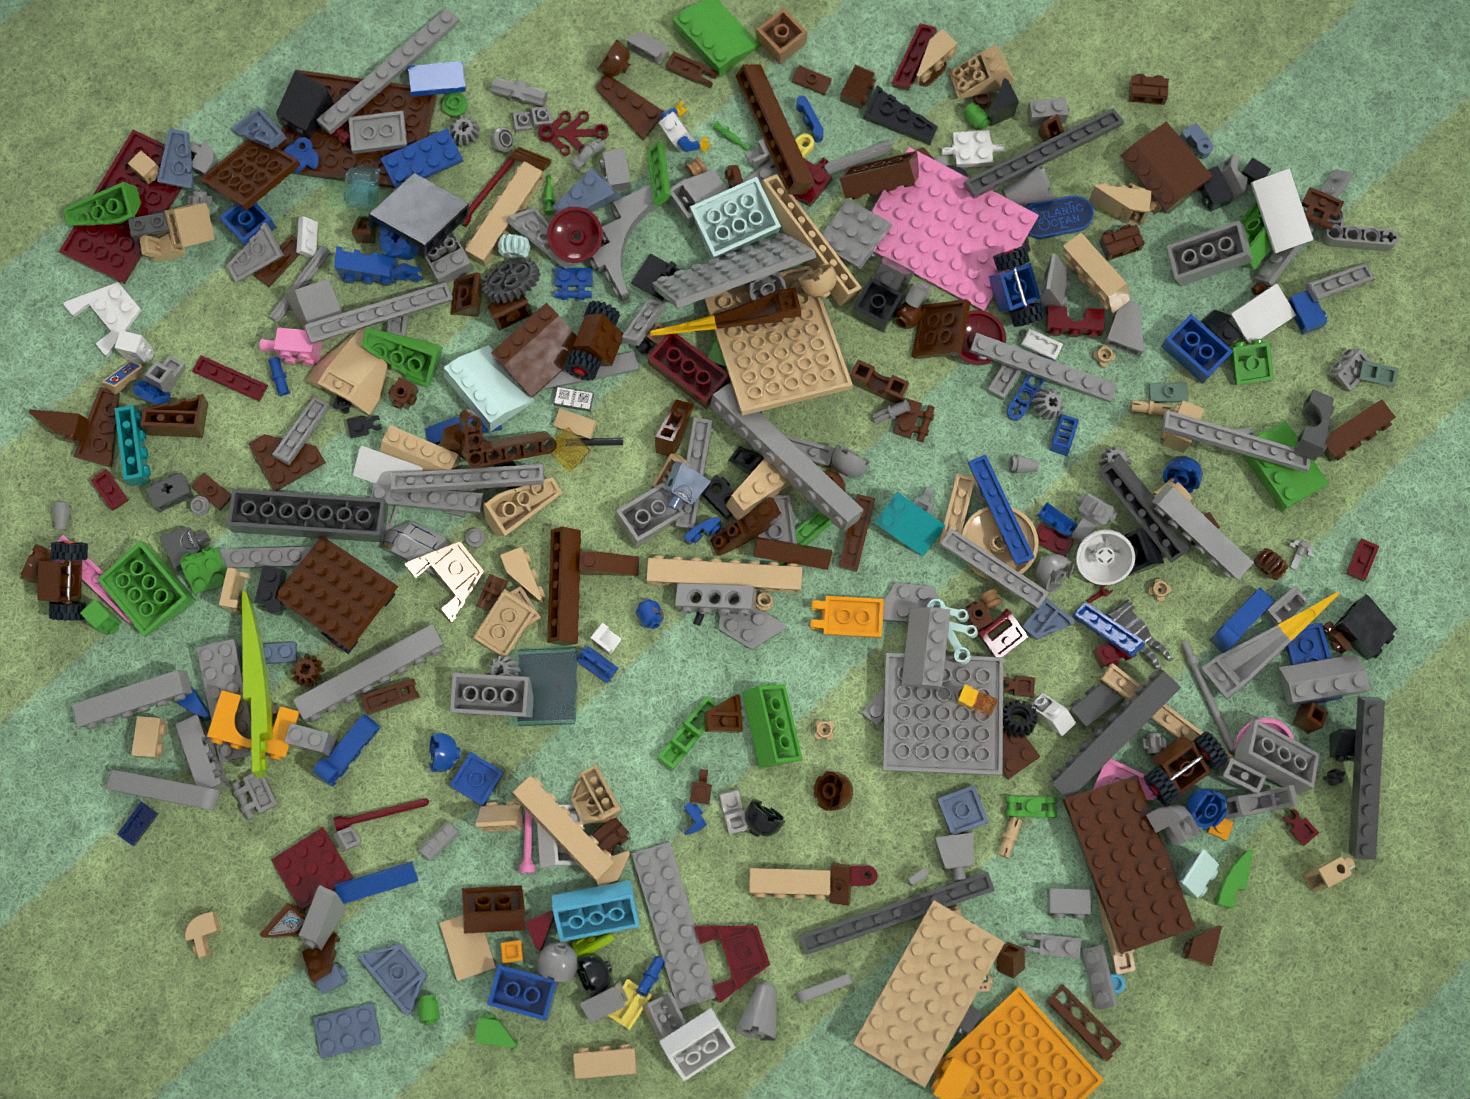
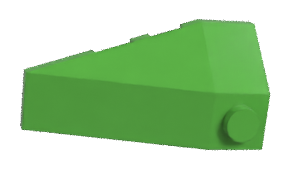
[63,182,141,226]
[362,328,443,387]

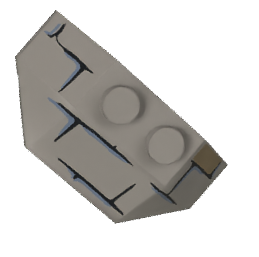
[378,521,448,580]

